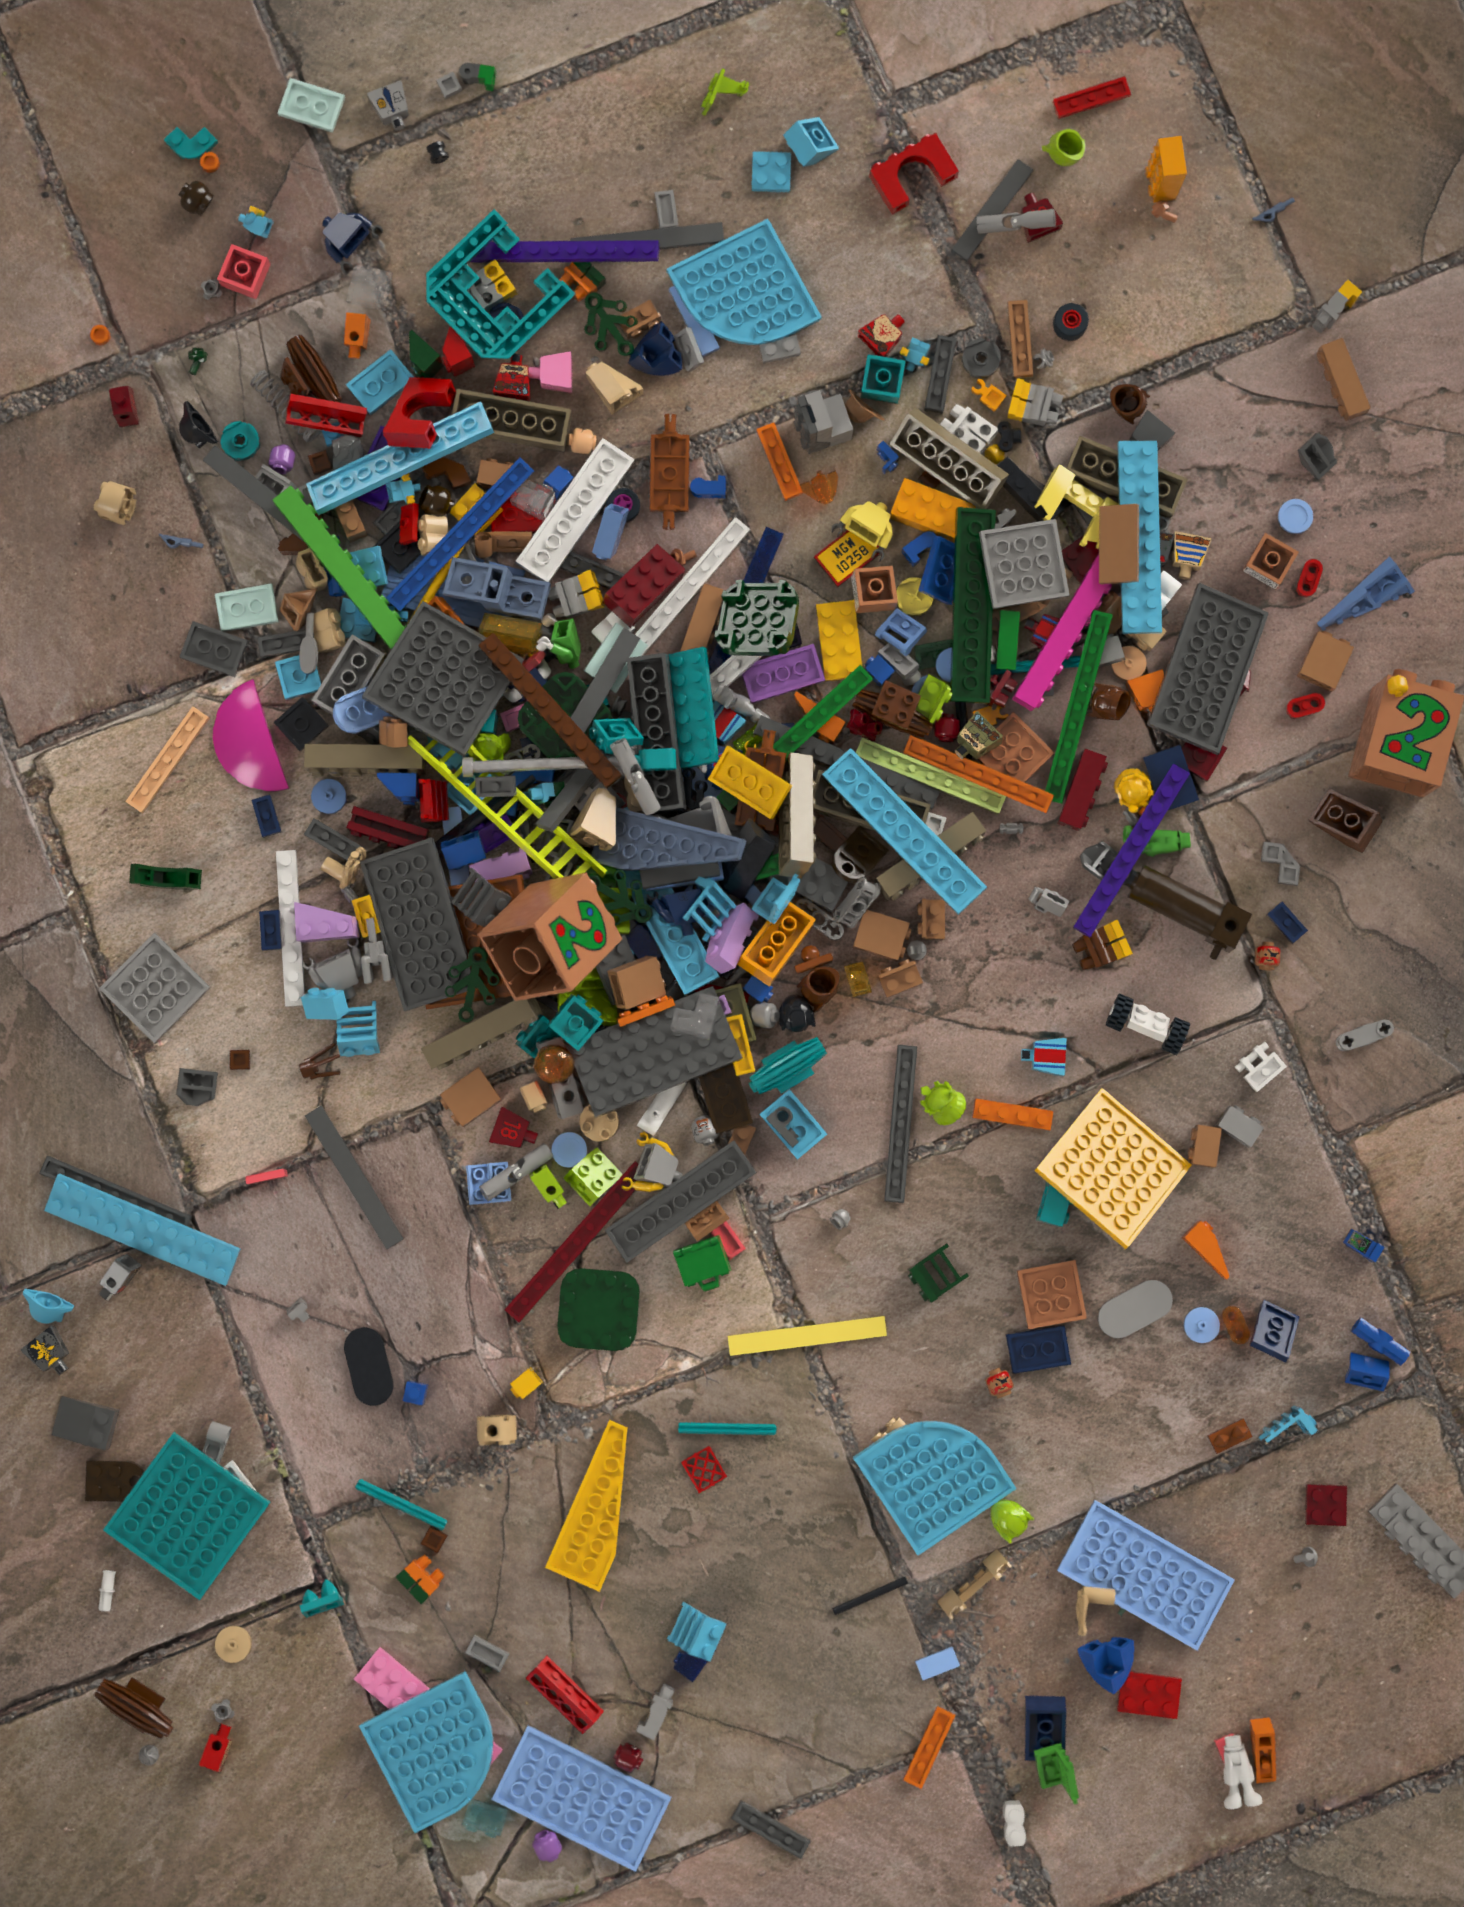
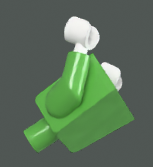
[536,613,581,669]

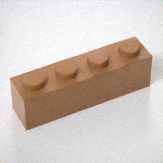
[1317,338,1371,421]
[680,583,726,655]

